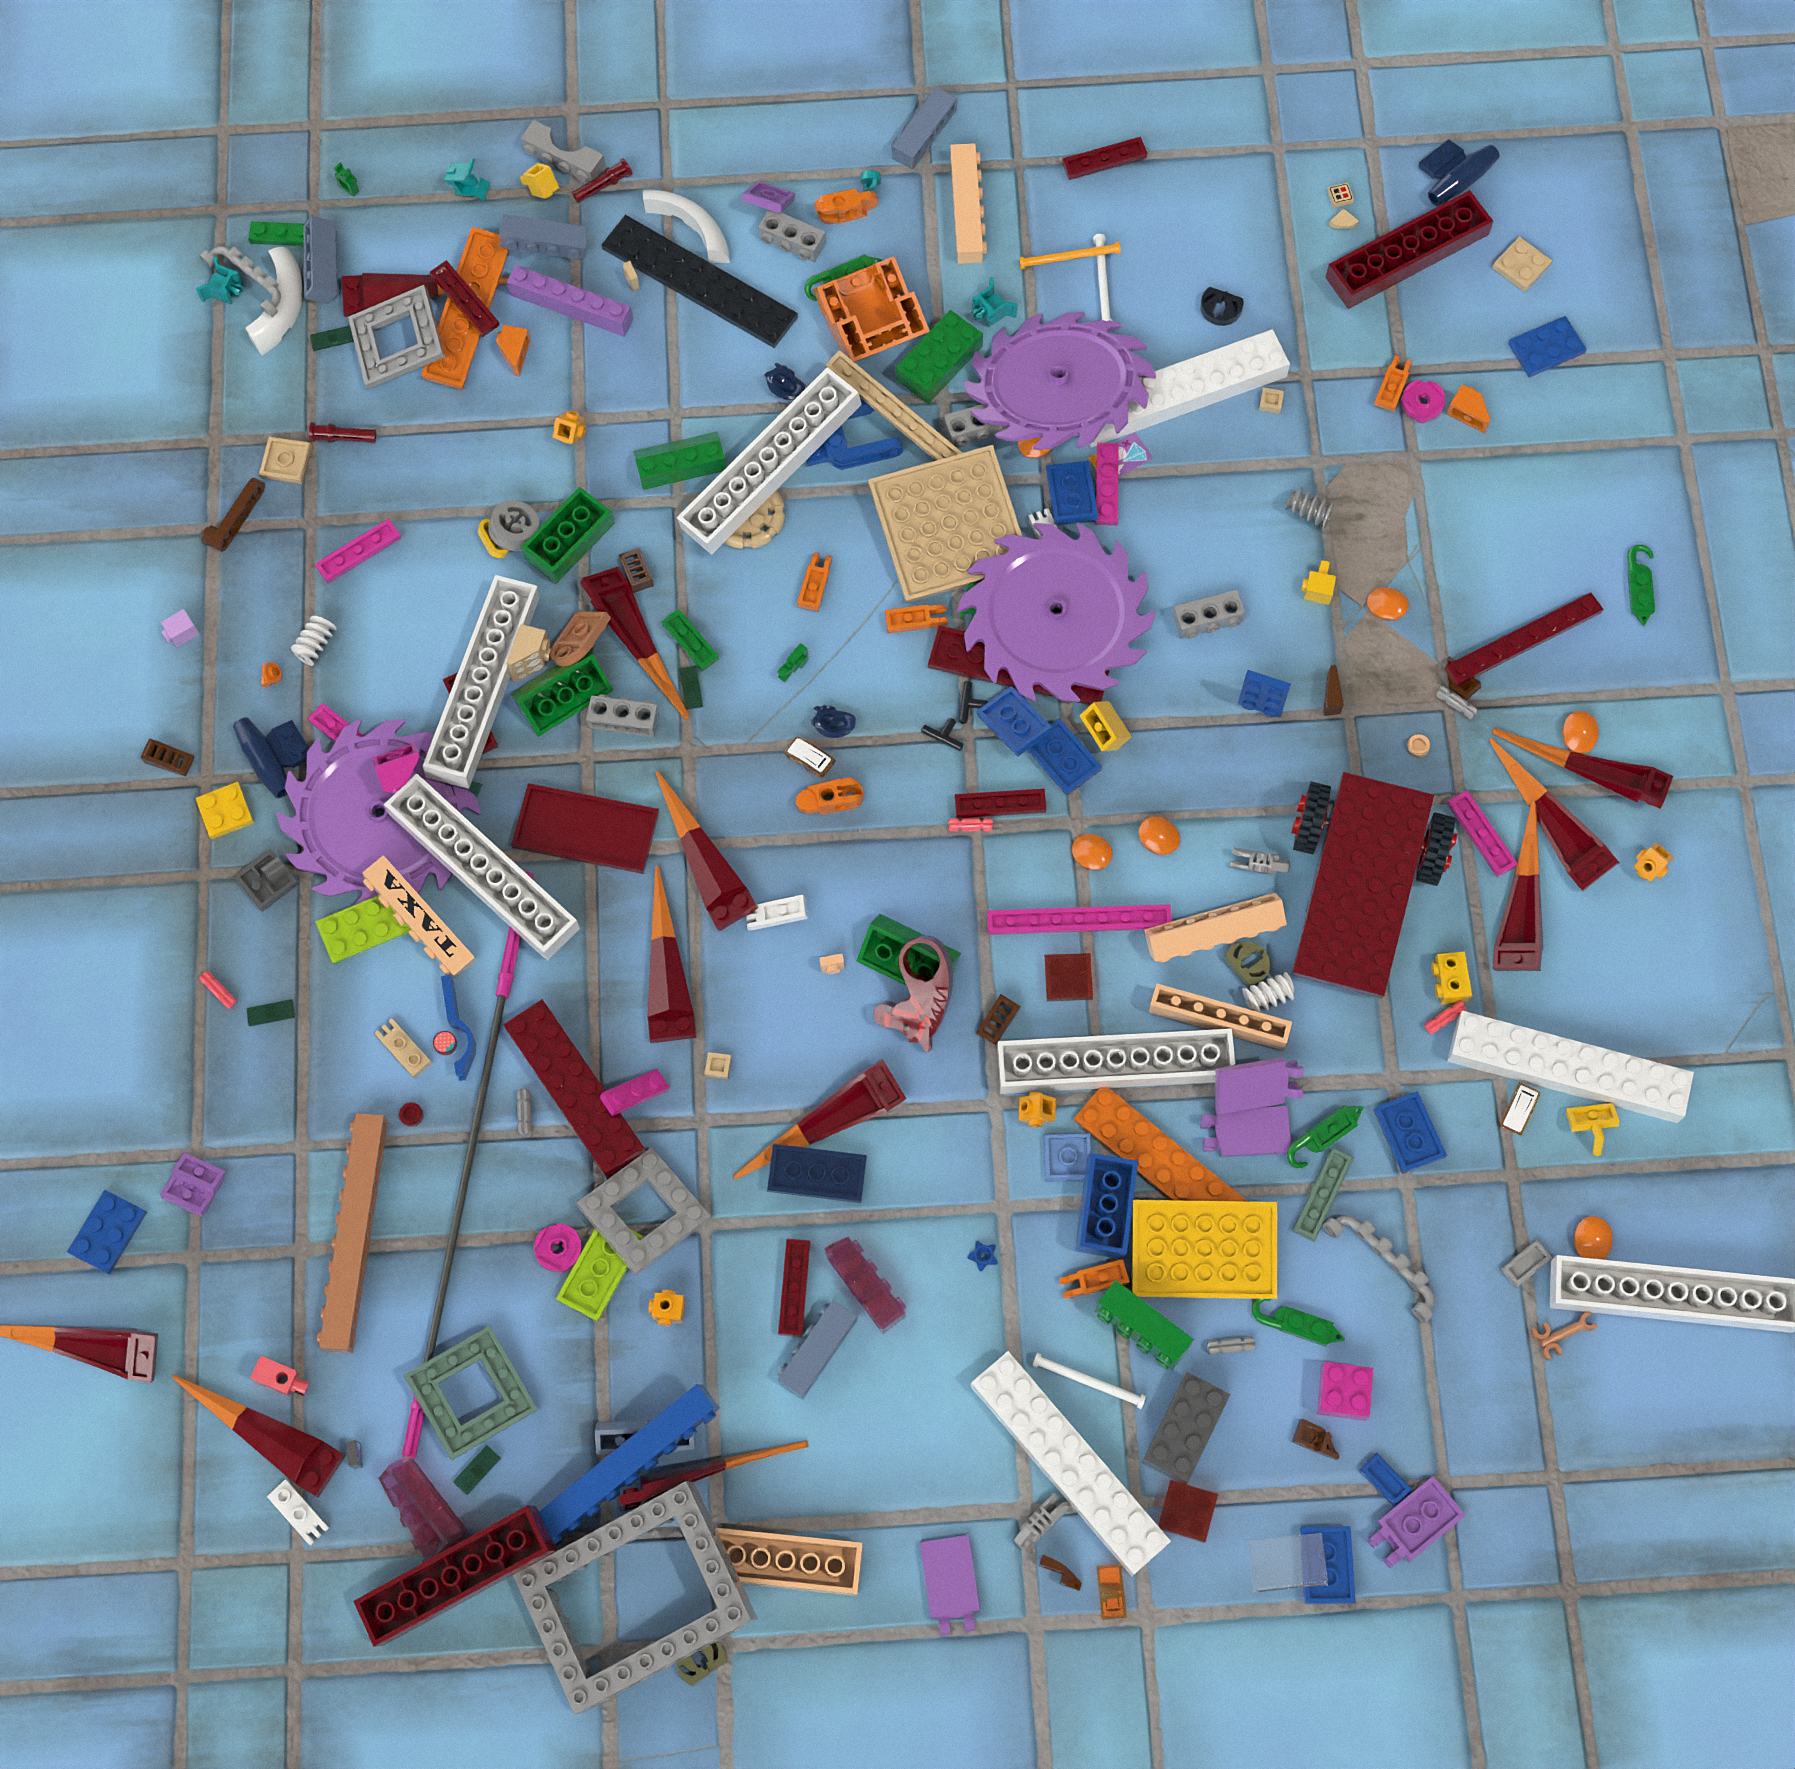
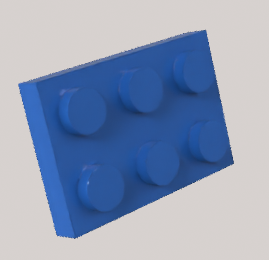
[1508,316,1587,378]
[1046,461,1098,525]
[1238,670,1291,718]
[976,686,1053,757]
[1027,718,1102,796]
[1373,1091,1447,1174]
[67,1190,147,1275]
[1300,1526,1356,1604]

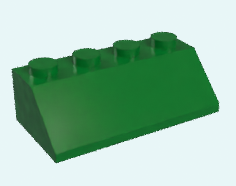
[633,432,726,490]
[511,651,613,737]
[856,914,961,986]

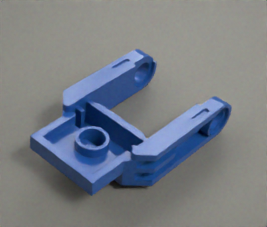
[806,398,904,470]

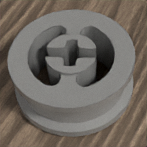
[488,500,539,551]

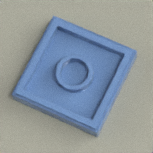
[1043,1133,1092,1182]

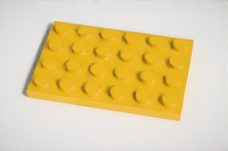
[1132,1200,1277,1299]

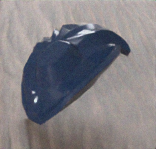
[764,363,805,400]
[811,705,856,738]

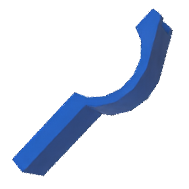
[441,975,476,1081]

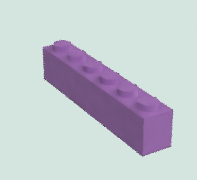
[507,265,633,337]

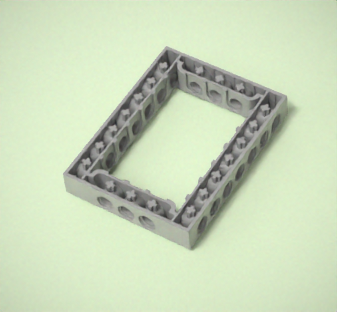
[513,1481,758,1715]

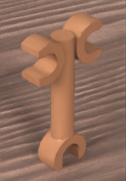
[1530,1312,1598,1361]

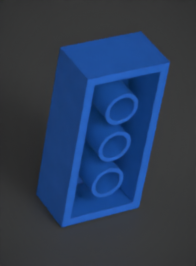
[1075,1153,1138,1259]

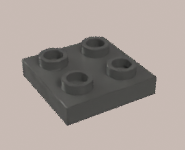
[234,849,299,912]

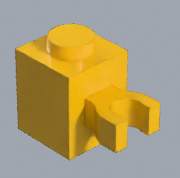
[520,163,559,199]
[1301,560,1336,605]

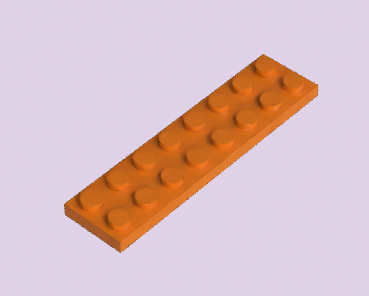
[421,227,510,390]
[1073,1087,1247,1201]

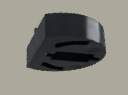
[1200,287,1244,326]

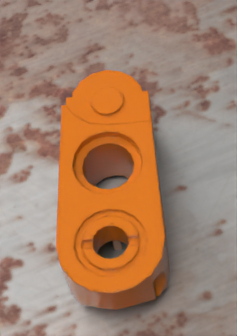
[814,188,879,224]
[796,778,864,815]

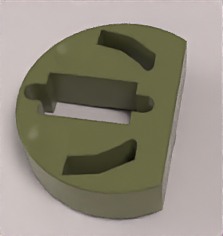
[1223,941,1270,988]
[677,1641,728,1686]

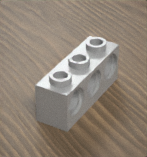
[758,210,826,263]
[944,404,1009,447]
[1172,590,1245,638]
[586,694,659,737]

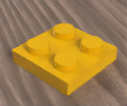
[196,782,254,840]

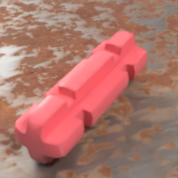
[949,818,993,831]
[199,971,237,1009]
[1424,1001,1467,1034]

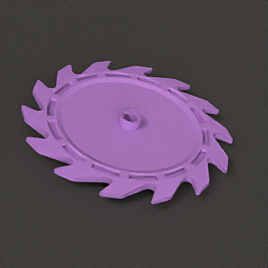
[963,312,1156,450]
[957,523,1156,702]
[276,719,481,906]

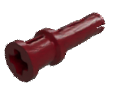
[572,158,633,204]
[309,422,376,443]

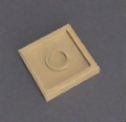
[259,437,312,484]

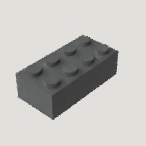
[1142,1372,1231,1486]

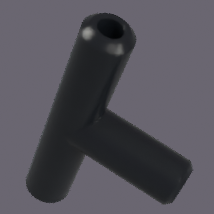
[959,681,988,724]
[921,718,963,751]

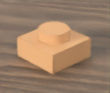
[820,954,845,974]

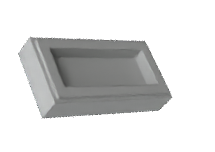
[1500,1239,1553,1289]

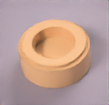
[1407,734,1430,758]

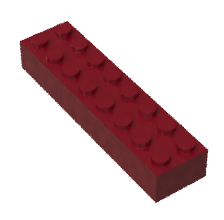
[1325,190,1494,309]
[503,999,646,1180]
[353,1505,557,1647]

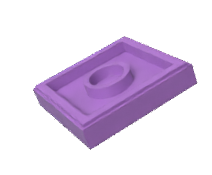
[742,181,795,213]

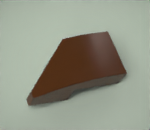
[1447,656,1481,701]
[1292,1419,1339,1460]
[1039,1555,1082,1591]

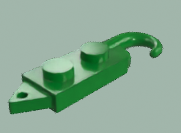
[804,254,882,301]
[1627,544,1655,626]
[1287,1105,1364,1169]
[1251,1299,1345,1347]

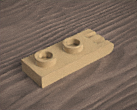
[374,1018,432,1078]

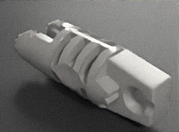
[1230,847,1290,875]
[1014,1493,1070,1551]

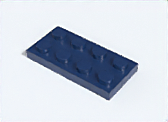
[767,1144,867,1203]

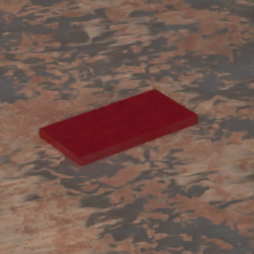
[511,783,659,874]

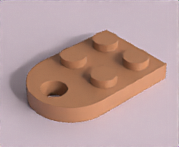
[550,612,611,667]

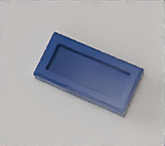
[1359,1453,1412,1507]

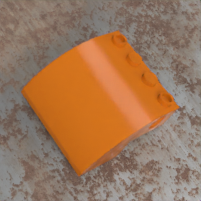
[813,256,929,362]

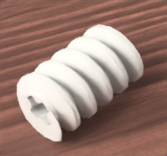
[291,616,337,666]
[1242,972,1294,1013]

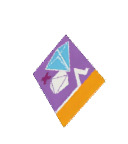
[1088,432,1153,477]

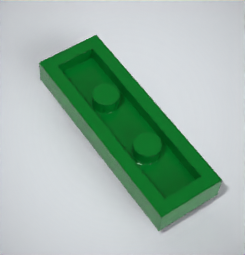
[248,221,304,246]
[661,609,719,672]

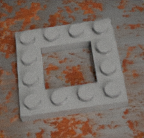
[348,285,445,389]
[577,1147,711,1276]

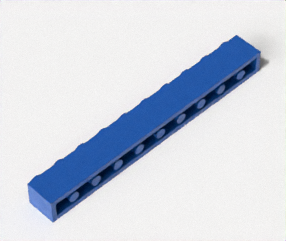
[539,1384,720,1546]

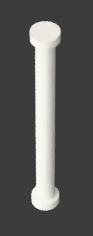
[1093,234,1113,321]
[1032,1353,1146,1409]

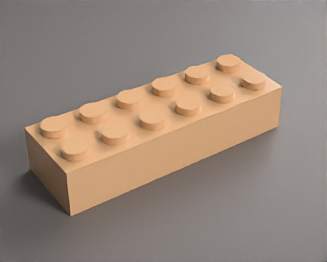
[716,1528,863,1596]

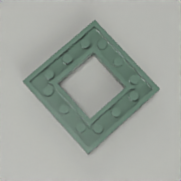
[404,1326,538,1461]

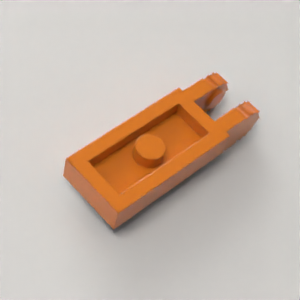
[1374,355,1412,412]
[797,552,832,612]
[885,605,949,634]
[1059,1259,1129,1299]

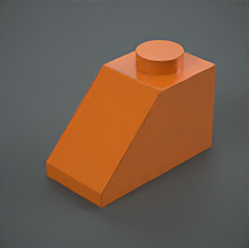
[496,324,531,377]
[1447,384,1491,434]

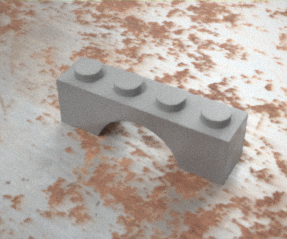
[520,120,606,182]

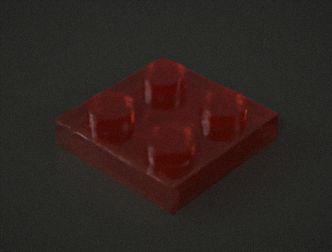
[1044,953,1093,1002]
[1158,1480,1218,1543]

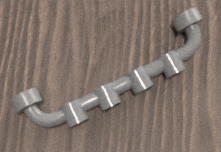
[200,246,281,318]
[1323,1215,1435,1323]

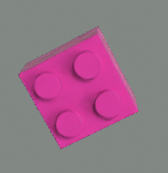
[1317,1362,1374,1421]

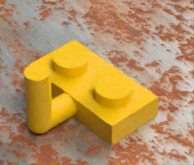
[1566,1103,1620,1156]

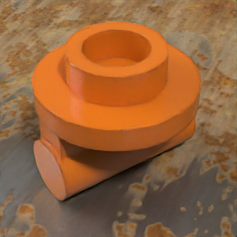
[261,662,282,687]

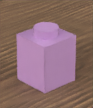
[161,609,200,648]

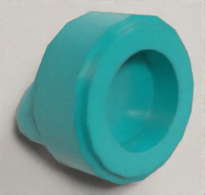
[861,170,881,191]

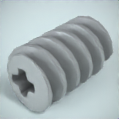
[1285,487,1334,529]

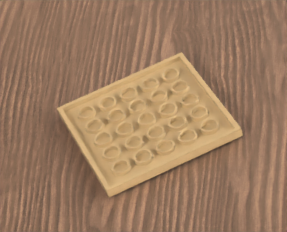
[868,445,1022,603]

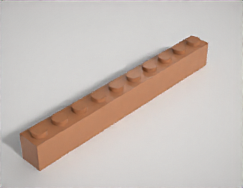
[317,1113,388,1354]

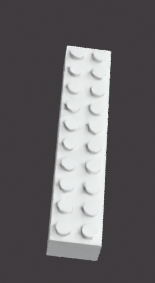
[1089,329,1290,448]
[677,367,862,555]
[423,575,539,789]
[384,774,580,961]
[1447,1011,1694,1123]
[997,1029,1235,1094]
[1550,1255,1795,1333]
[971,1351,1171,1577]

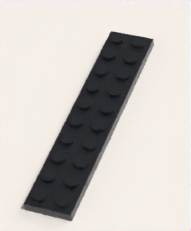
[602,214,798,348]

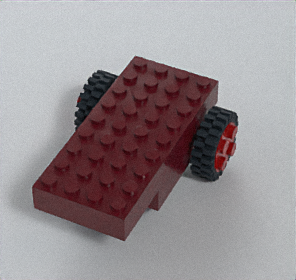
[1291,772,1458,999]

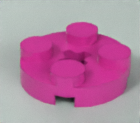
[1401,380,1445,423]
[534,1224,582,1273]

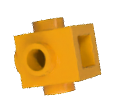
[553,411,586,444]
[1633,842,1674,882]
[1019,1092,1056,1127]
[648,1290,686,1326]

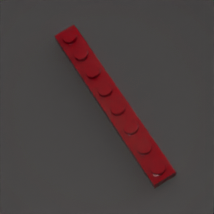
[1444,592,1604,687]

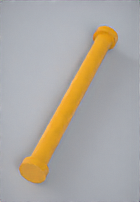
[1019,241,1121,270]

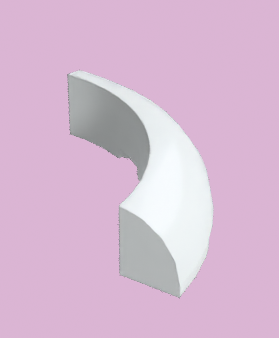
[643,190,730,264]
[245,247,303,356]

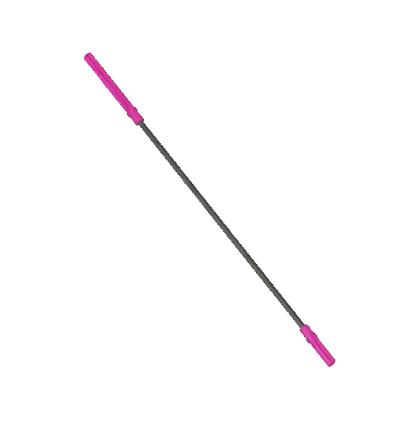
[402,871,534,1459]

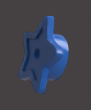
[967,1241,998,1271]

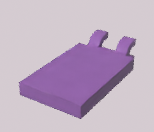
[1215,1057,1303,1115]
[1200,1106,1291,1157]
[1367,1476,1465,1568]
[920,1535,980,1636]

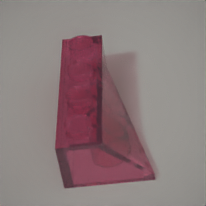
[824,1237,906,1334]
[378,1454,468,1563]

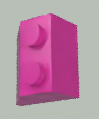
[372,743,420,793]

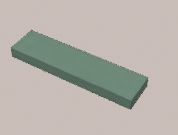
[1292,1147,1354,1242]

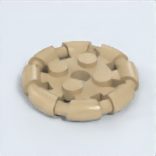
[724,490,786,549]

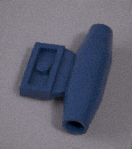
[1419,139,1500,206]
[233,717,309,798]

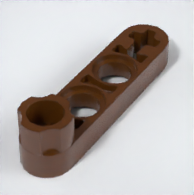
[201,478,265,552]

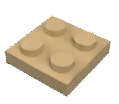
[1492,236,1553,292]

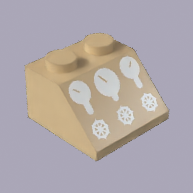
[506,624,551,682]

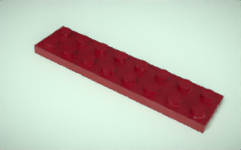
[928,625,1110,705]

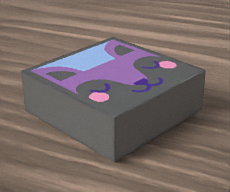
[346,1440,363,1469]

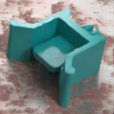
[444,158,490,201]
[196,257,244,304]
[972,277,1017,327]

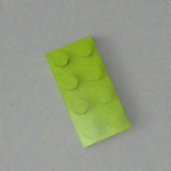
[315,895,410,964]
[556,1228,644,1322]

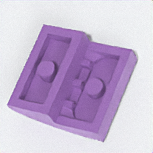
[160,1152,226,1217]

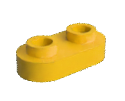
[478,518,509,558]

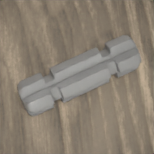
[1436,686,1478,719]
[517,1089,532,1135]
[1207,1336,1255,1355]

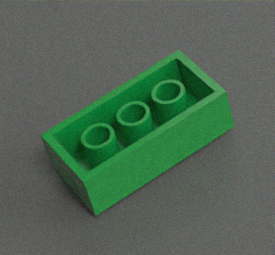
[896,310,983,404]
[521,487,615,584]
[1095,1280,1194,1370]

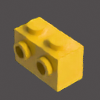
[1079,701,1132,752]
[1431,952,1472,1005]

